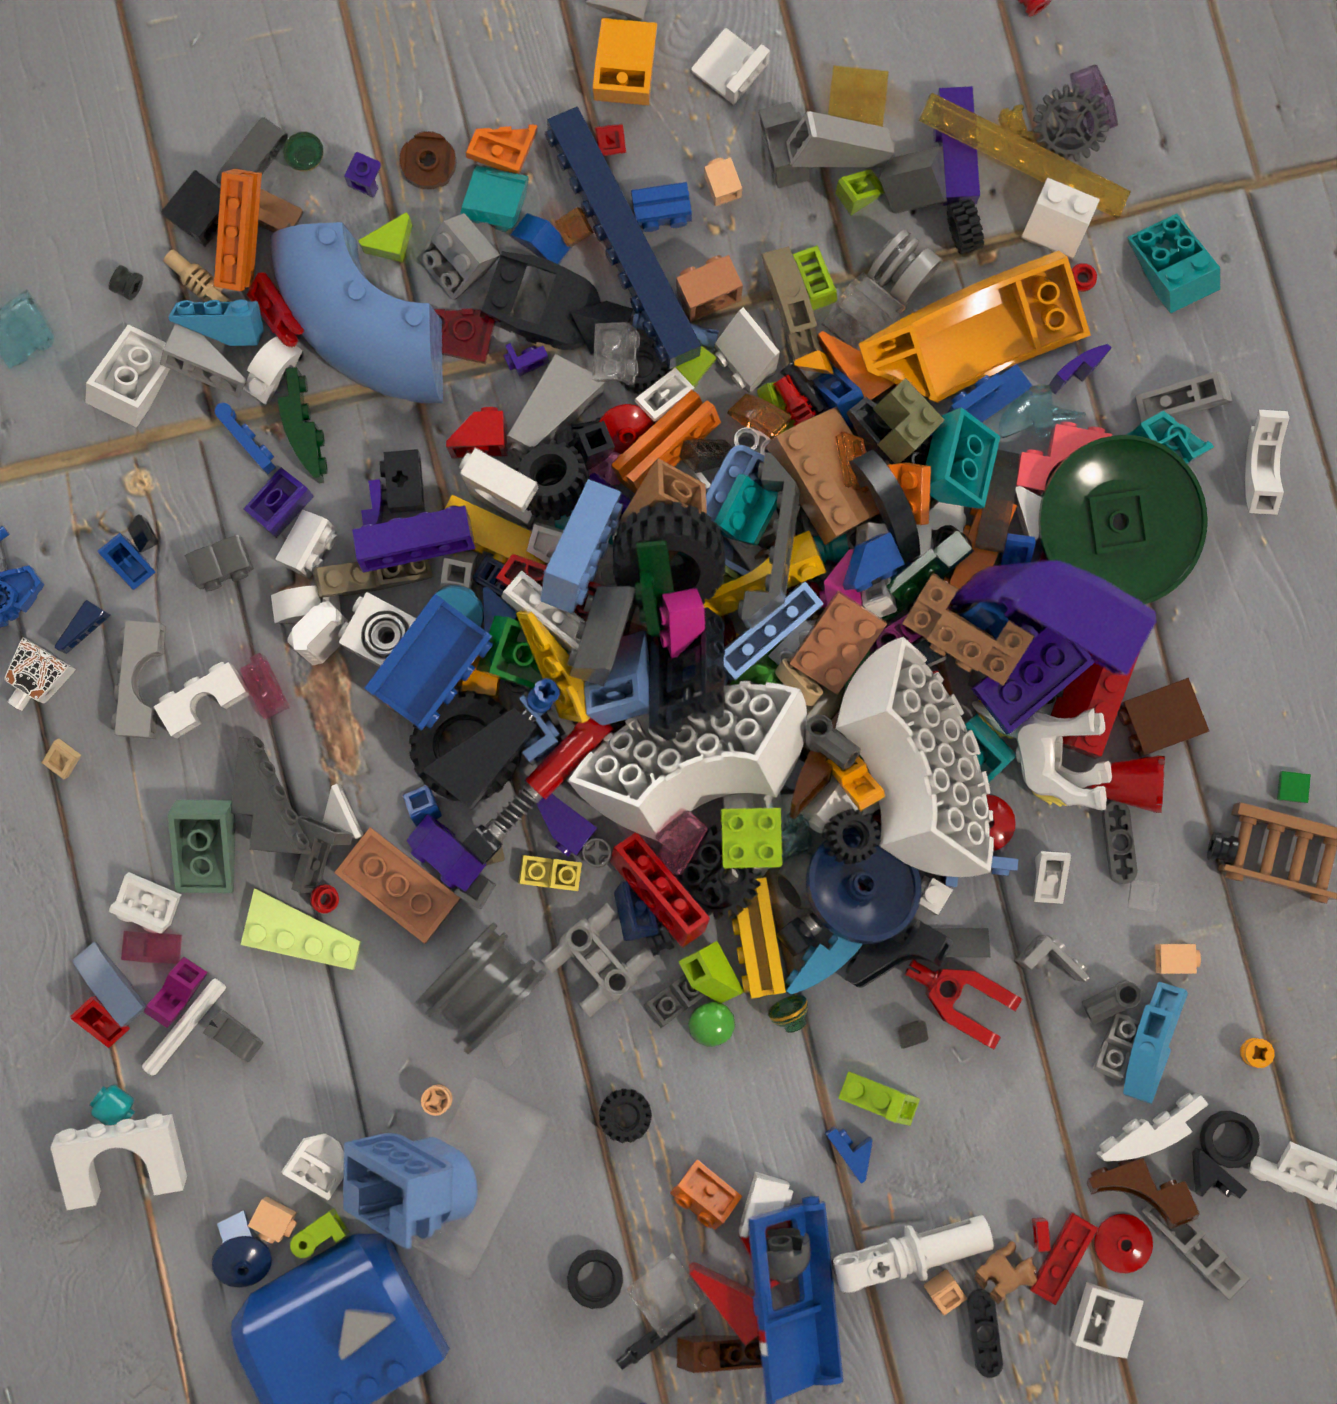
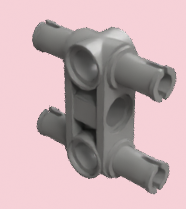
[541,903,656,1018]

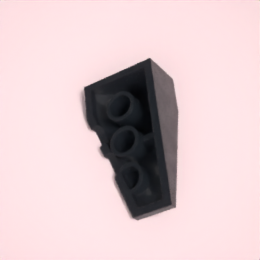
[847,397,931,465]

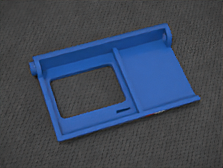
[748,1196,844,1404]

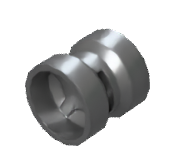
[582,838,612,868]

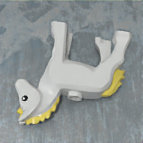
[972,699,1112,810]

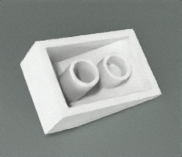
[714,307,780,393]
[85,324,170,427]

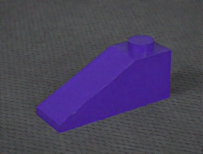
[525,776,598,857]

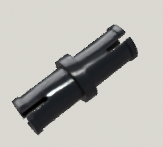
[780,361,829,416]

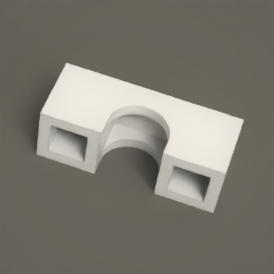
[154,662,251,738]

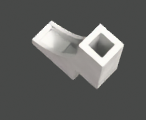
[856,498,966,561]

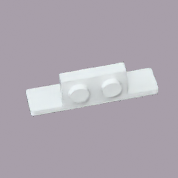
[1248,1142,1337,1211]

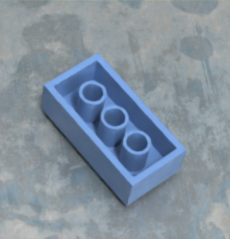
[540,479,623,614]

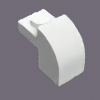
[243,336,303,405]
[271,585,341,623]

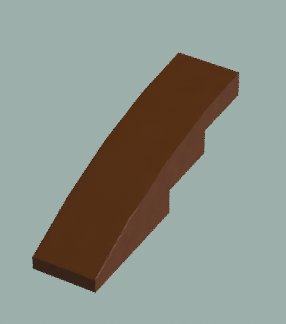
[790,711,843,819]

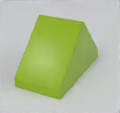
[835,169,885,216]
[358,212,413,263]

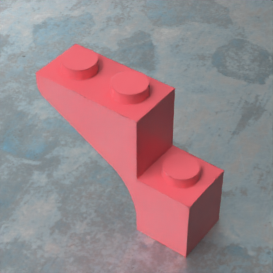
[1013,422,1112,495]

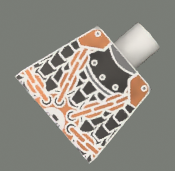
[4,638,76,711]

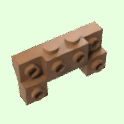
[903,574,1035,685]

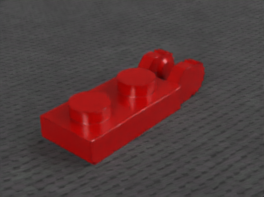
[247,272,304,348]

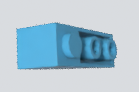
[168,299,264,346]

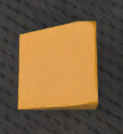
[794,350,834,374]

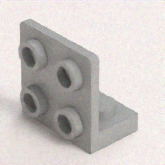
[1014,936,1090,982]

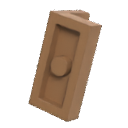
[258,189,303,233]

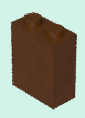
[1118,678,1209,757]

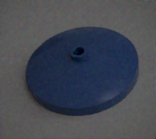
[806,827,921,944]

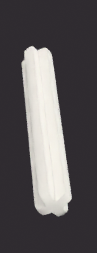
[142,979,226,1076]

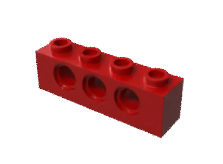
[610,832,710,948]

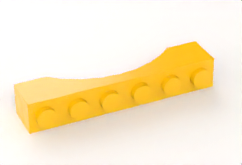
[703,531,826,616]

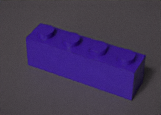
[932,86,980,206]
[352,505,475,573]

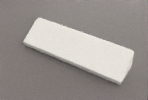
[502,570,586,653]

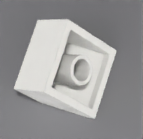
[1021,178,1100,260]

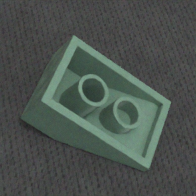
[168,800,236,893]

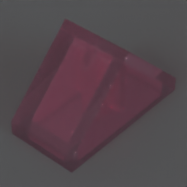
[121,931,182,964]

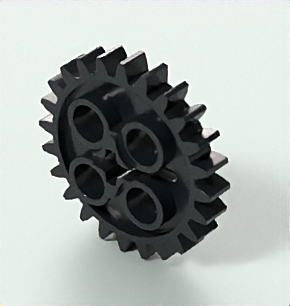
[670,825,762,920]

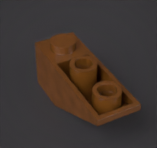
[677,1335,762,1373]

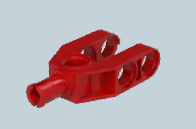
[904,959,1022,1050]

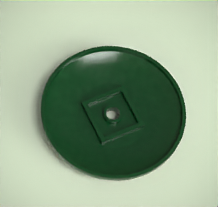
[1038,435,1208,604]

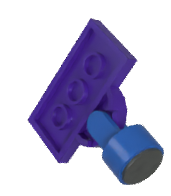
[959,602,1095,734]

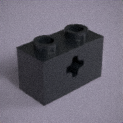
[379,449,425,513]

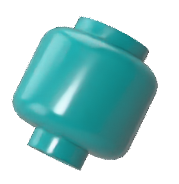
[90,1085,135,1126]

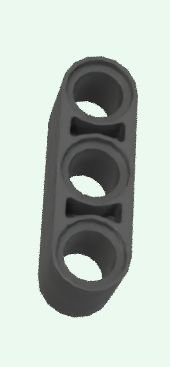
[216,117,288,184]

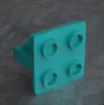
[714,474,778,546]

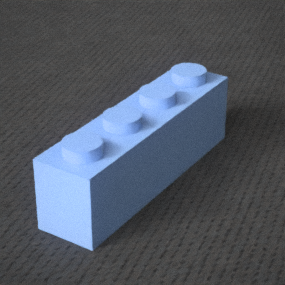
[724,582,824,680]

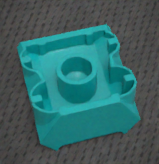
[460,166,529,232]

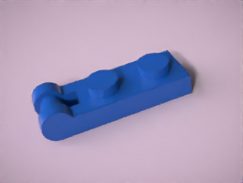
[215,403,276,475]

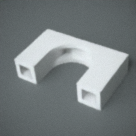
[459,448,538,528]
[50,1114,187,1210]

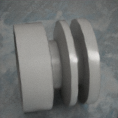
[867,229,943,306]

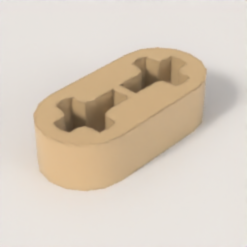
[775,658,823,706]

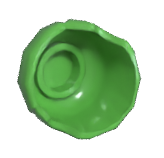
[688,1002,735,1047]

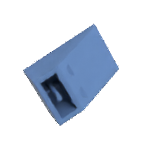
[584,630,650,725]

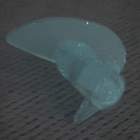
[999,384,1086,438]

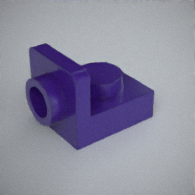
[344,152,381,198]
[503,343,550,377]

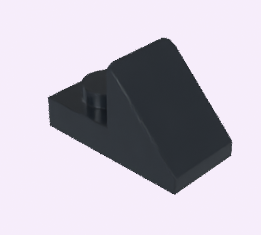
[1192,1148,1247,1199]

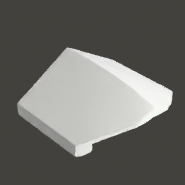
[281,1133,344,1200]

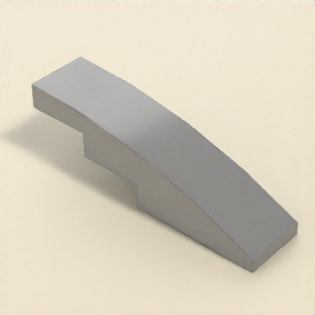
[1142,1204,1250,1300]

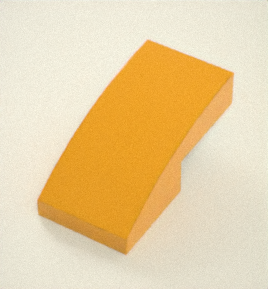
[826,756,885,811]

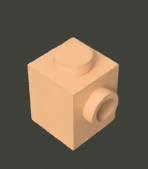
[248,1196,298,1243]

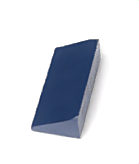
[614,881,659,941]

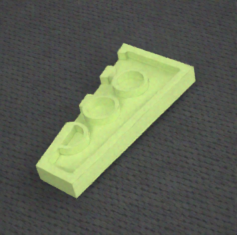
[241,888,361,970]

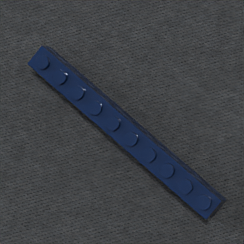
[545,106,701,370]

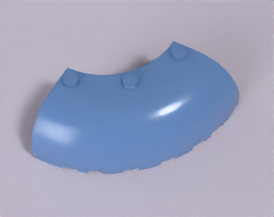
[270,222,443,403]

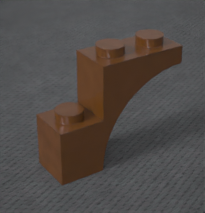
[1087,1158,1200,1230]

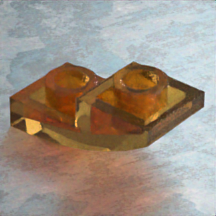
[727,394,791,440]

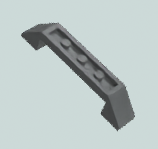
[738,453,800,628]

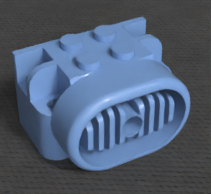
[343,1133,477,1249]

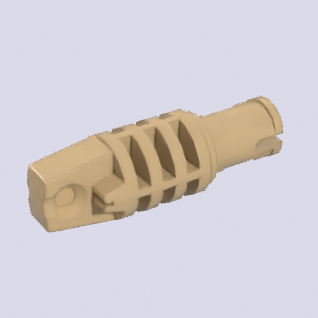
[163,249,232,302]

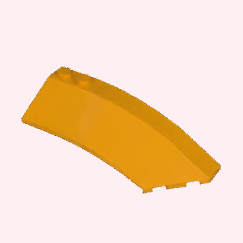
[858,250,1091,403]

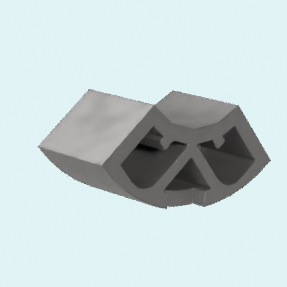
[758,101,812,189]

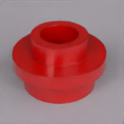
[1071,263,1097,292]
[310,884,339,914]

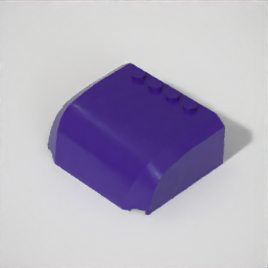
[950,561,1156,675]

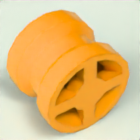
[1240,1038,1274,1068]

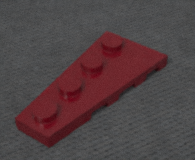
[434,308,496,364]

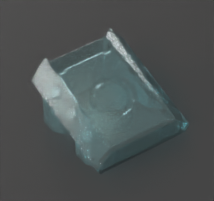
[0,289,54,369]

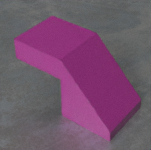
[144,957,208,1028]

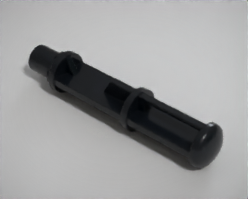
[616,1305,695,1370]

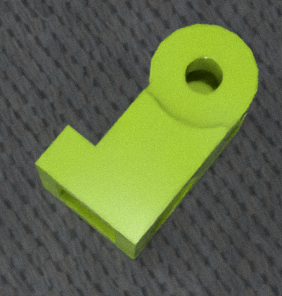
[290,1208,350,1258]

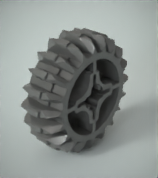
[1033,84,1110,162]

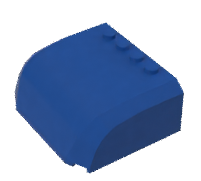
[231,1233,450,1404]

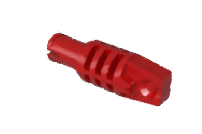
[773,374,817,426]

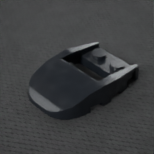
[480,251,601,350]

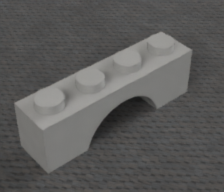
[111,620,166,739]

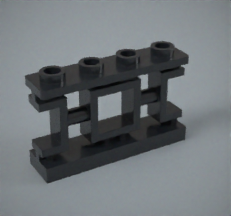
[649,607,725,741]

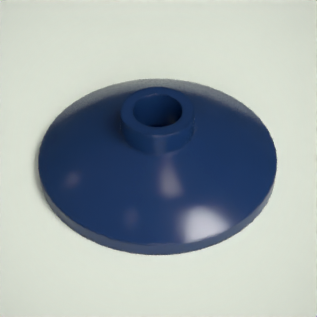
[212,1236,272,1288]

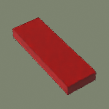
[1029,1212,1098,1305]

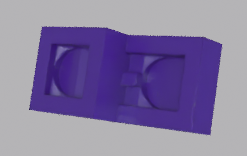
[361,479,384,525]

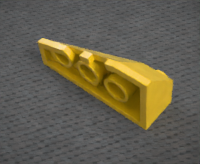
[516,611,590,723]

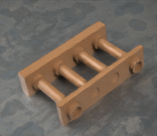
[1218,802,1337,904]

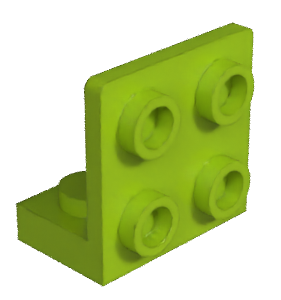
[720,808,782,868]

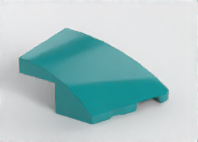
[1126,411,1214,464]

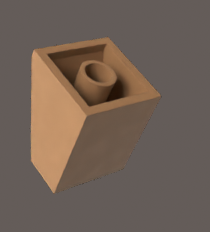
[619,458,707,561]

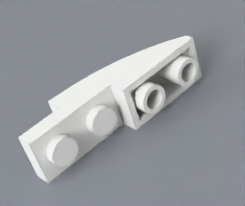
[1096,1093,1208,1161]

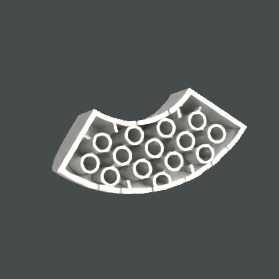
[836,637,994,877]
[568,681,807,842]

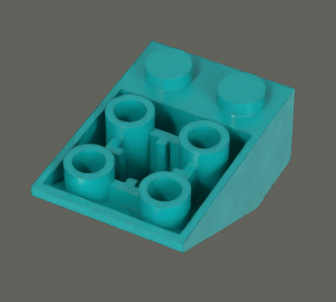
[1127,213,1220,314]

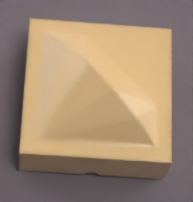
[41,739,81,780]

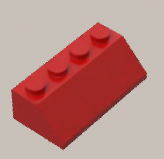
[1050,653,1139,759]

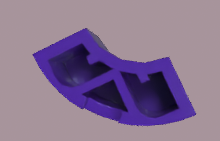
[406,813,487,892]

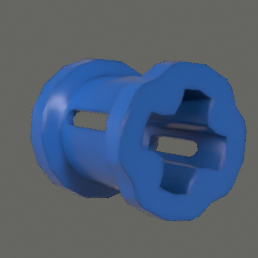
[527,678,560,713]

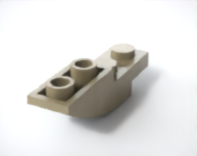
[761,246,822,361]
[313,559,433,598]

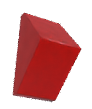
[70,996,130,1048]

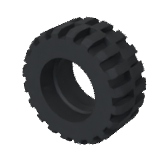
[613,502,725,607]
[409,690,522,801]

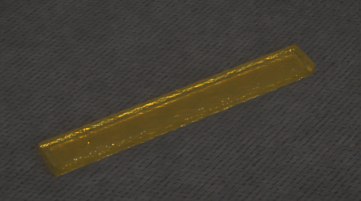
[918,93,1131,218]

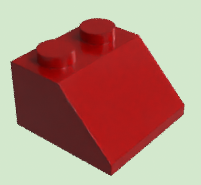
[446,407,508,458]

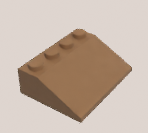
[766,407,880,545]

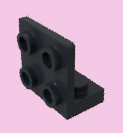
[161,170,221,247]

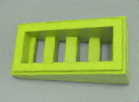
[793,245,838,310]

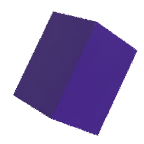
[244,467,314,538]

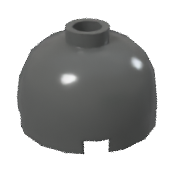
[766,1228,811,1283]

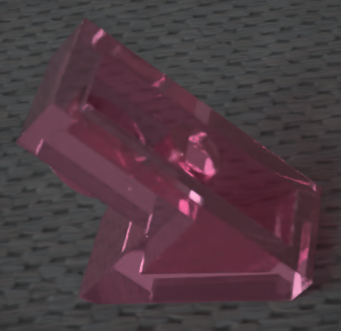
[655,810,708,875]

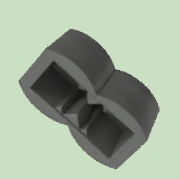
[185,535,254,592]

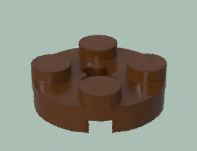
[399,131,457,189]

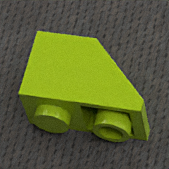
[678,941,744,1003]

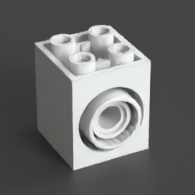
[338,592,416,667]

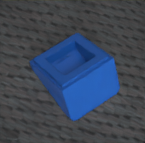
[402,785,442,827]

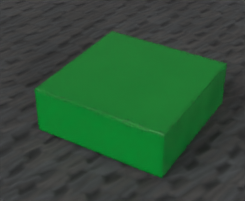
[1277,771,1311,803]

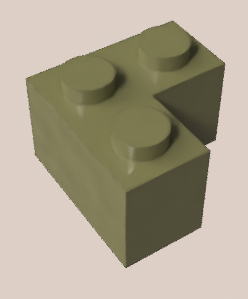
[873,378,944,464]

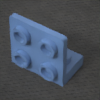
[519,694,561,766]

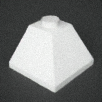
[738,1172,793,1237]

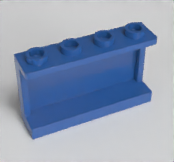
[364,594,493,730]

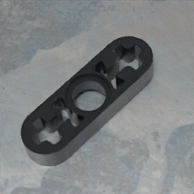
[967,1289,1003,1378]

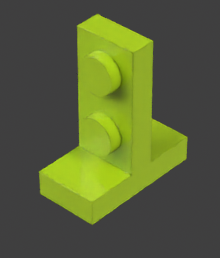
[838,1071,921,1126]

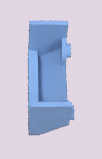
[706,445,765,576]

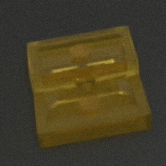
[828,65,889,127]

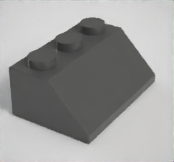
[567,587,635,686]

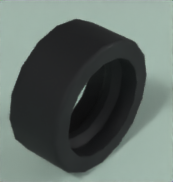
[1200,1111,1260,1168]
[567,1250,623,1309]

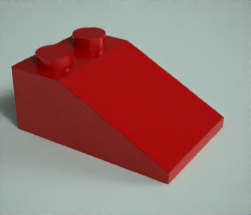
[689,1261,759,1345]

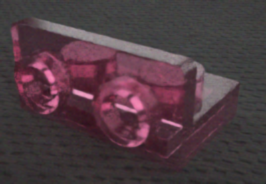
[240,653,290,719]

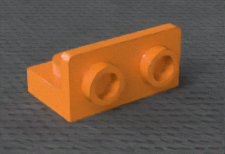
[887,462,931,525]
[670,1159,743,1230]

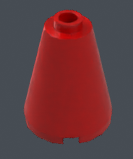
[1086,755,1165,813]

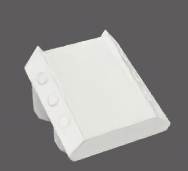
[288,601,350,665]

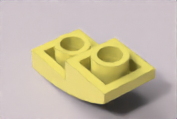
[518,855,582,891]

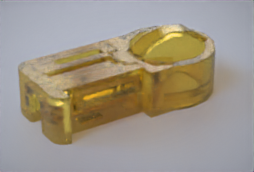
[998,104,1038,165]

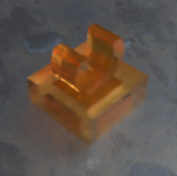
[555,207,594,247]

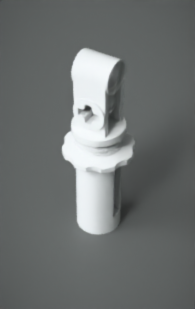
[833,1215,993,1292]

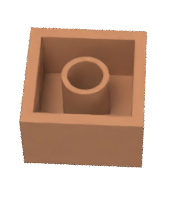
[676,255,743,323]

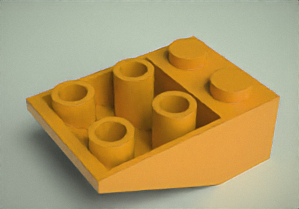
[593,18,657,105]

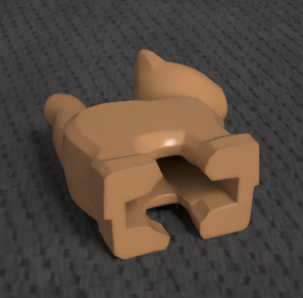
[974,1241,1037,1304]

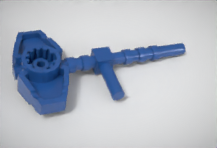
[0,526,45,628]

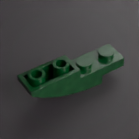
[277,367,328,483]

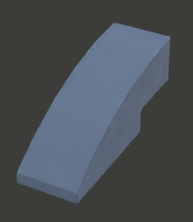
[72,941,147,1027]

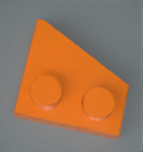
[466,124,538,174]

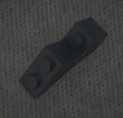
[845,920,953,988]

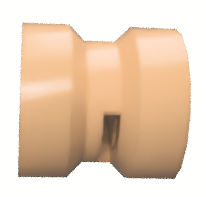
[421,1084,453,1116]

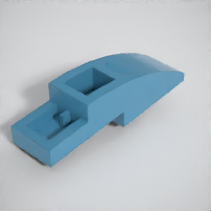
[784,933,862,994]
[1123,981,1188,1104]

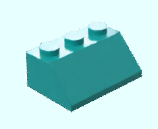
[926,407,1001,509]

